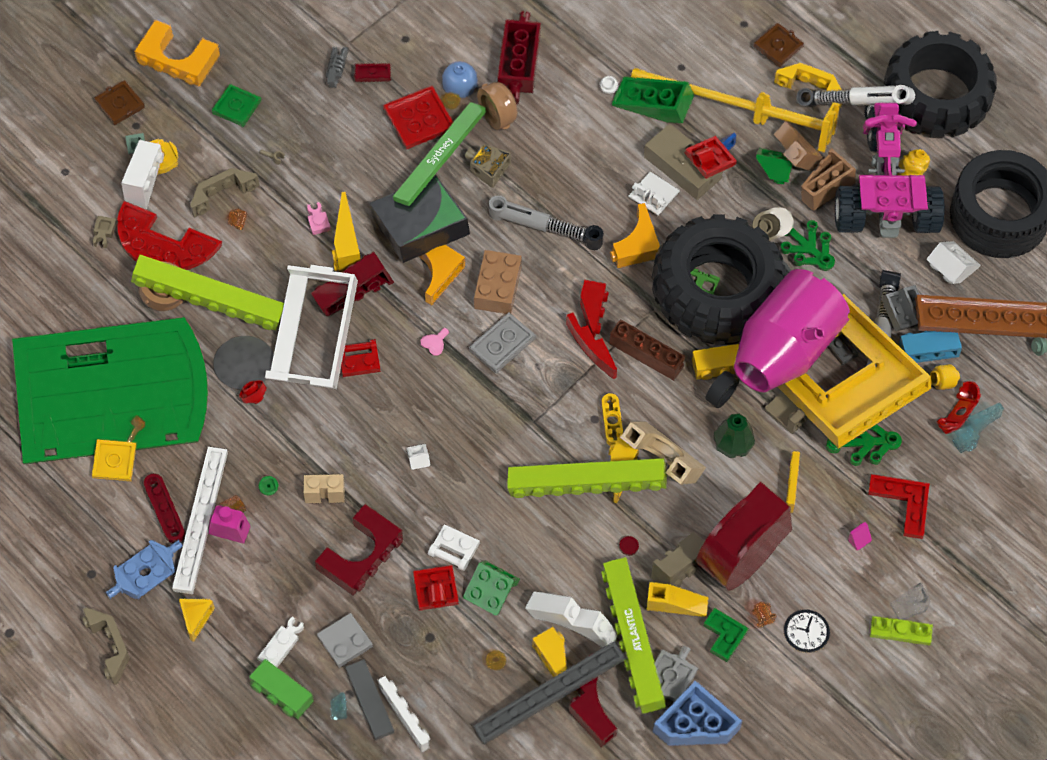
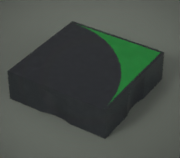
[369,175,470,263]

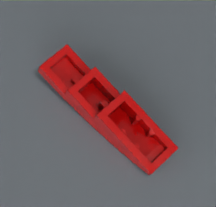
[566,312,617,379]

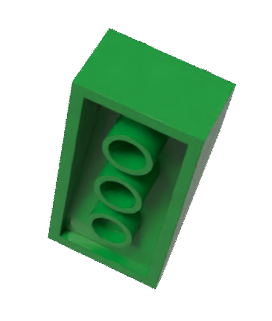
[612,76,694,124]

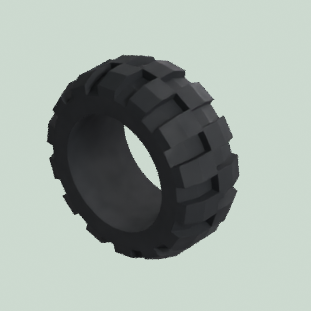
[884,31,997,139]

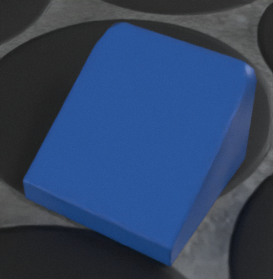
[720,133,736,151]

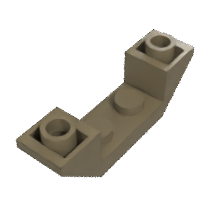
[190,168,259,218]
[82,607,130,685]

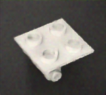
[628,172,680,216]

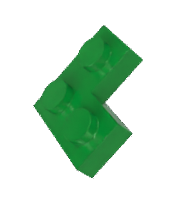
[703,608,749,663]

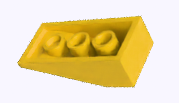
[332,192,360,273]

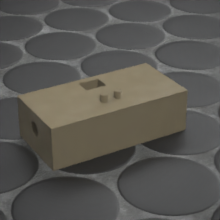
[644,124,723,200]

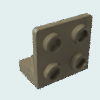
[765,392,809,434]

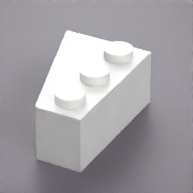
[121,140,164,209]

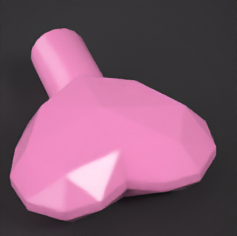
[420,328,449,356]

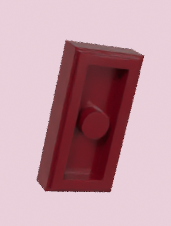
[355,63,391,82]

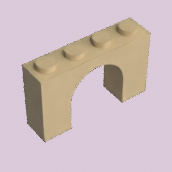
[620,422,706,485]

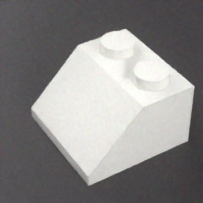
[926,241,981,284]

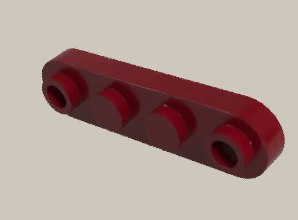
[144,473,185,543]

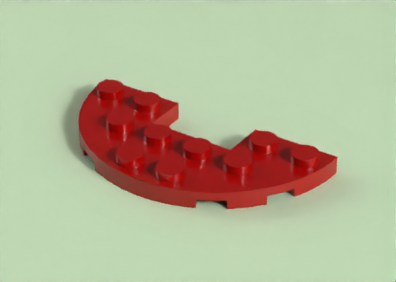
[117,201,223,270]

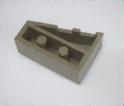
[651,532,704,587]

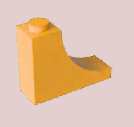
[610,203,660,268]
[419,245,465,306]

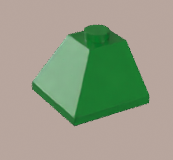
[756,147,793,184]

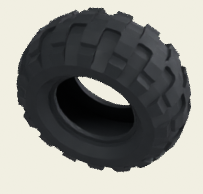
[651,214,787,344]

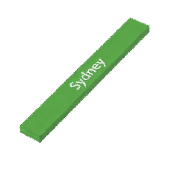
[393,102,486,206]

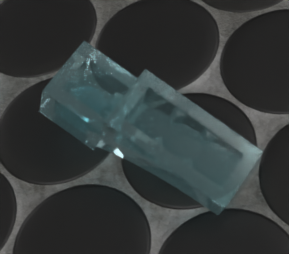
[952,402,1004,453]

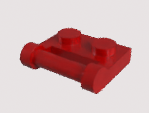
[341,339,381,377]

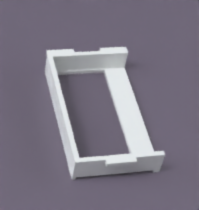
[265,265,358,389]

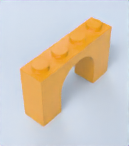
[135,20,220,87]

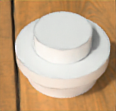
[600,76,618,94]

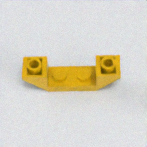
[774,63,842,107]

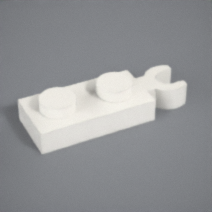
[258,617,304,667]

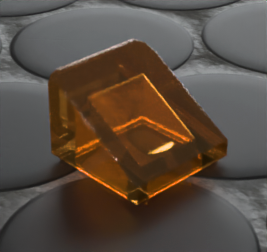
[220,495,246,513]

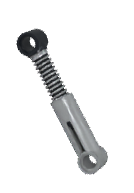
[489,195,604,250]
[867,270,901,368]

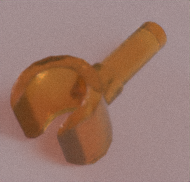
[127,416,145,442]

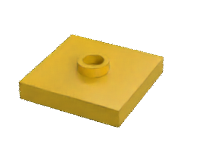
[92,439,137,482]

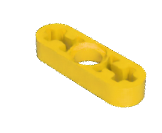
[601,393,623,446]

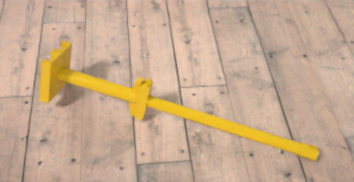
[631,68,840,153]

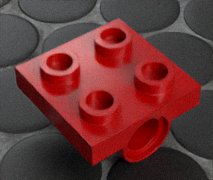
[685,136,737,179]
[413,565,459,611]

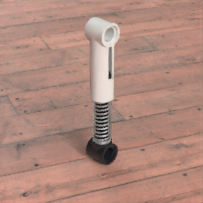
[797,85,915,108]

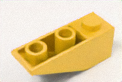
[647,582,708,617]

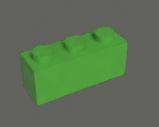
[249,659,314,720]

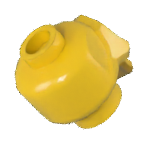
[898,149,930,176]

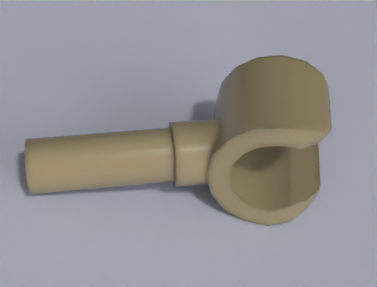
[260,149,284,165]

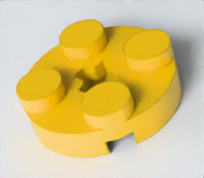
[151,139,178,175]

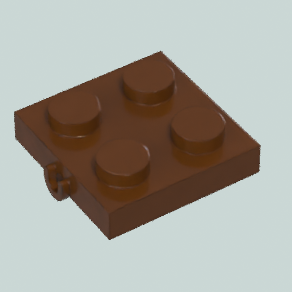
[753,23,804,67]
[94,80,145,126]

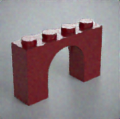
[315,504,403,596]

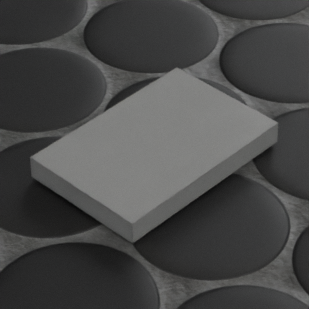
[469,312,536,374]

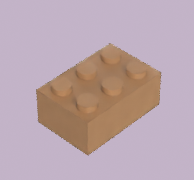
[474,250,522,314]

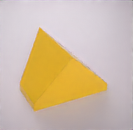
[179,599,215,642]

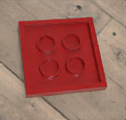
[383,86,454,150]

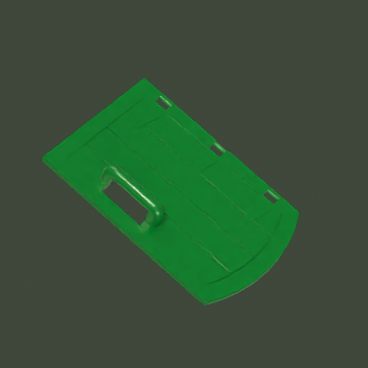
[12,317,208,465]

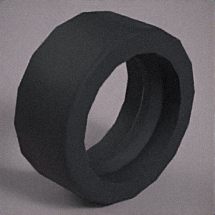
[705,370,739,408]

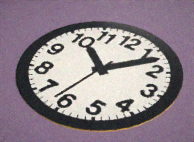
[784,610,830,653]

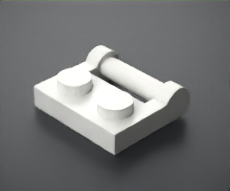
[428,525,480,571]

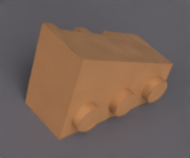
[801,148,856,211]

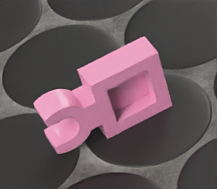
[307,202,331,235]

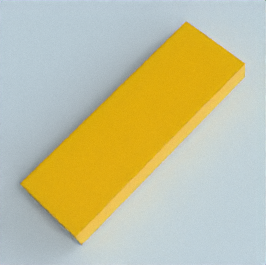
[786,451,800,513]

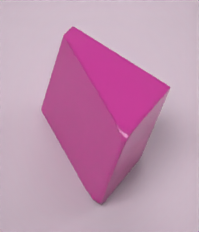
[848,522,872,551]

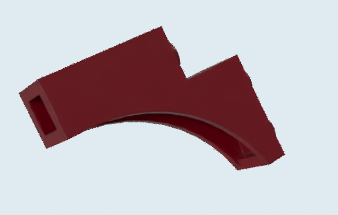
[569,653,618,748]

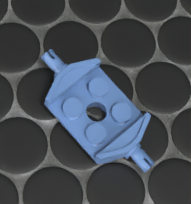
[105,540,183,599]

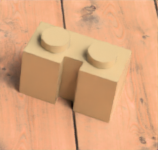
[304,474,345,503]

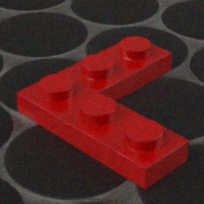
[868,474,930,539]

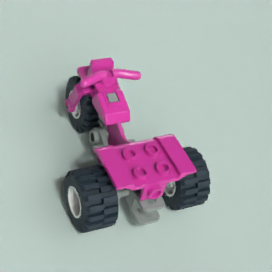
[835,103,945,238]

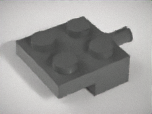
[881,285,920,332]

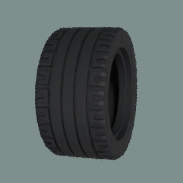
[950,150,1047,258]

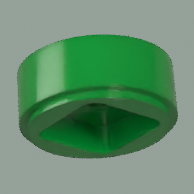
[258,476,278,496]

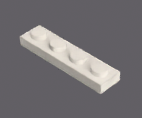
[378,676,430,752]

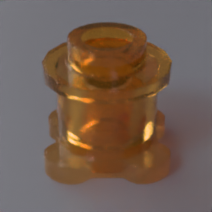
[752,602,777,628]

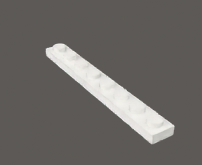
[172,447,228,594]

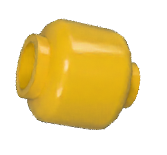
[930,364,960,390]

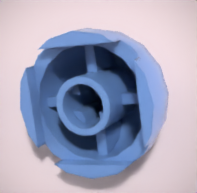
[442,61,478,98]

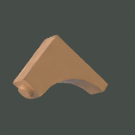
[774,121,824,171]

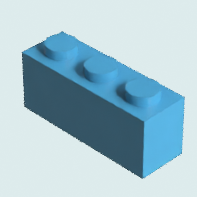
[898,331,962,363]

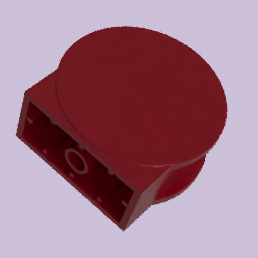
[696,481,793,590]

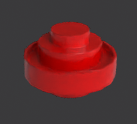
[239,380,267,404]

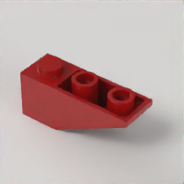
[580,279,609,339]

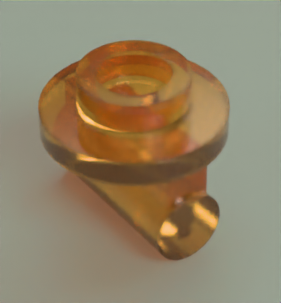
[228,208,247,230]

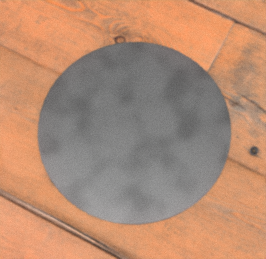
[214,336,274,389]

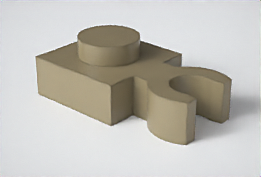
[93,216,117,248]

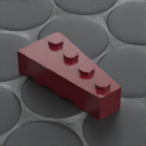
[311,251,394,317]

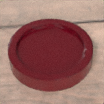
[619,536,639,556]

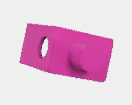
[208,505,251,544]

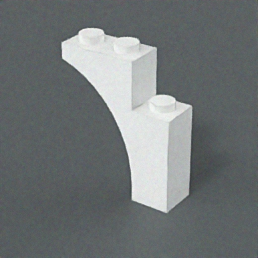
[525,592,618,648]

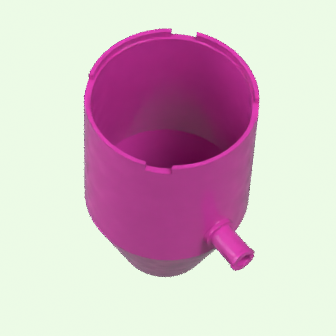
[734,269,850,392]

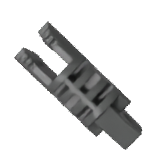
[326,47,348,88]

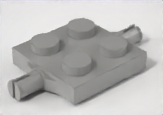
[655,646,698,702]

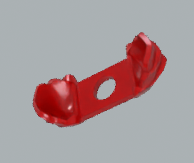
[937,381,981,434]

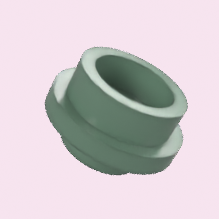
[1031,337,1047,356]

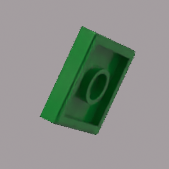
[212,84,261,127]

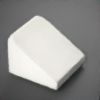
[407,444,430,469]

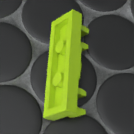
[870,616,933,646]

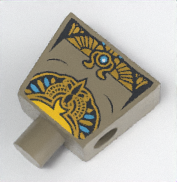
[465,144,511,188]

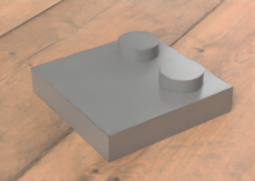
[317,613,373,668]

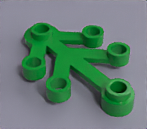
[780,220,835,271]
[826,424,902,466]

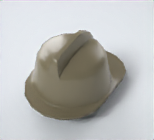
[752,207,794,241]

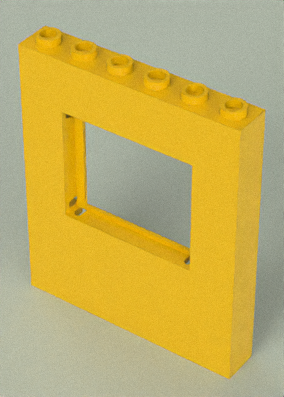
[778,294,931,449]

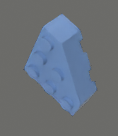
[653,681,742,746]

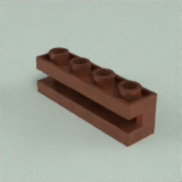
[609,319,685,381]

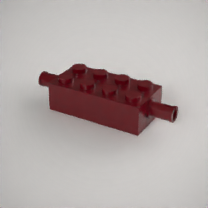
[498,11,541,104]

